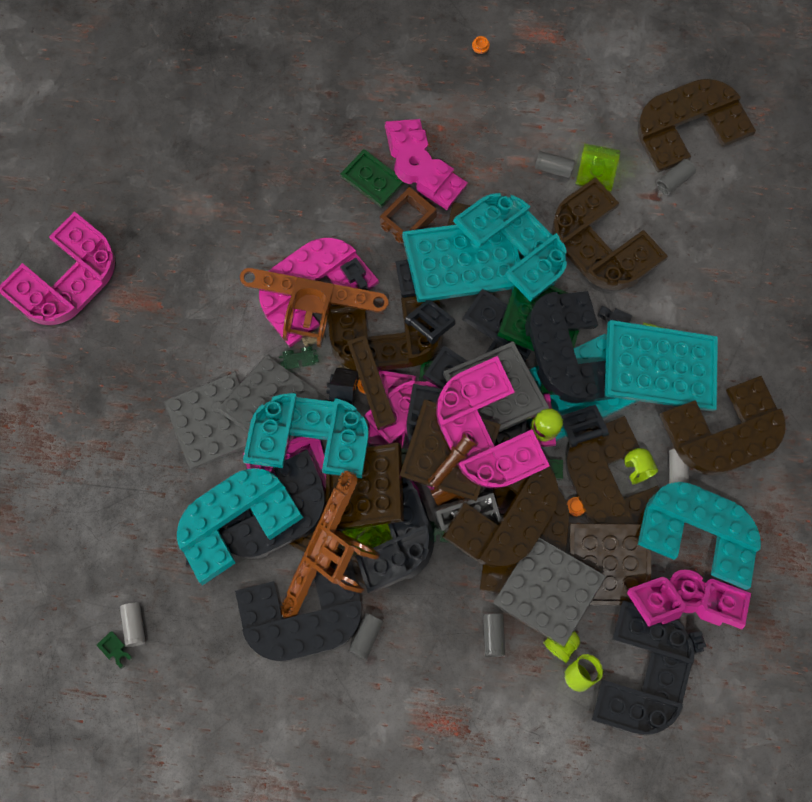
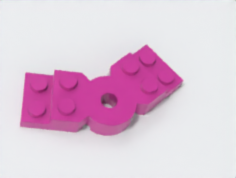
[385,119,468,210]
[627,570,751,629]

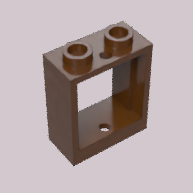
[380,187,437,244]

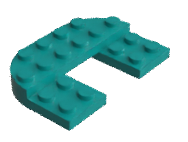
[453,193,567,302]
[243,393,368,478]
[177,468,304,586]
[638,482,761,590]

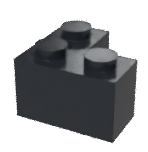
[326,368,359,406]

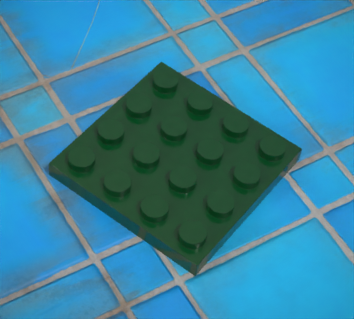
[497,285,579,351]

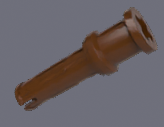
[428,432,478,488]

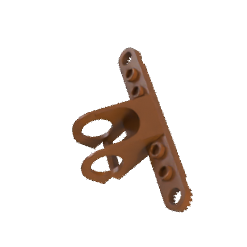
[240,268,388,348]
[281,470,380,618]

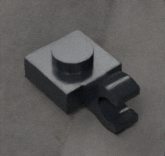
[340,258,368,290]
[597,306,632,323]

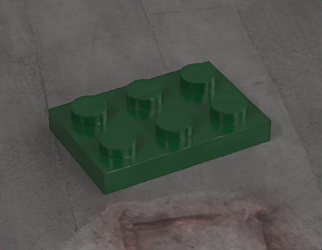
[340,149,405,208]

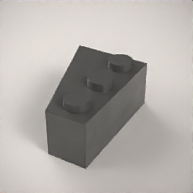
[432,490,501,530]

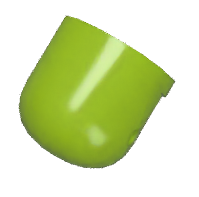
[530,408,563,442]
[624,448,658,485]
[543,630,580,663]
[565,654,603,692]

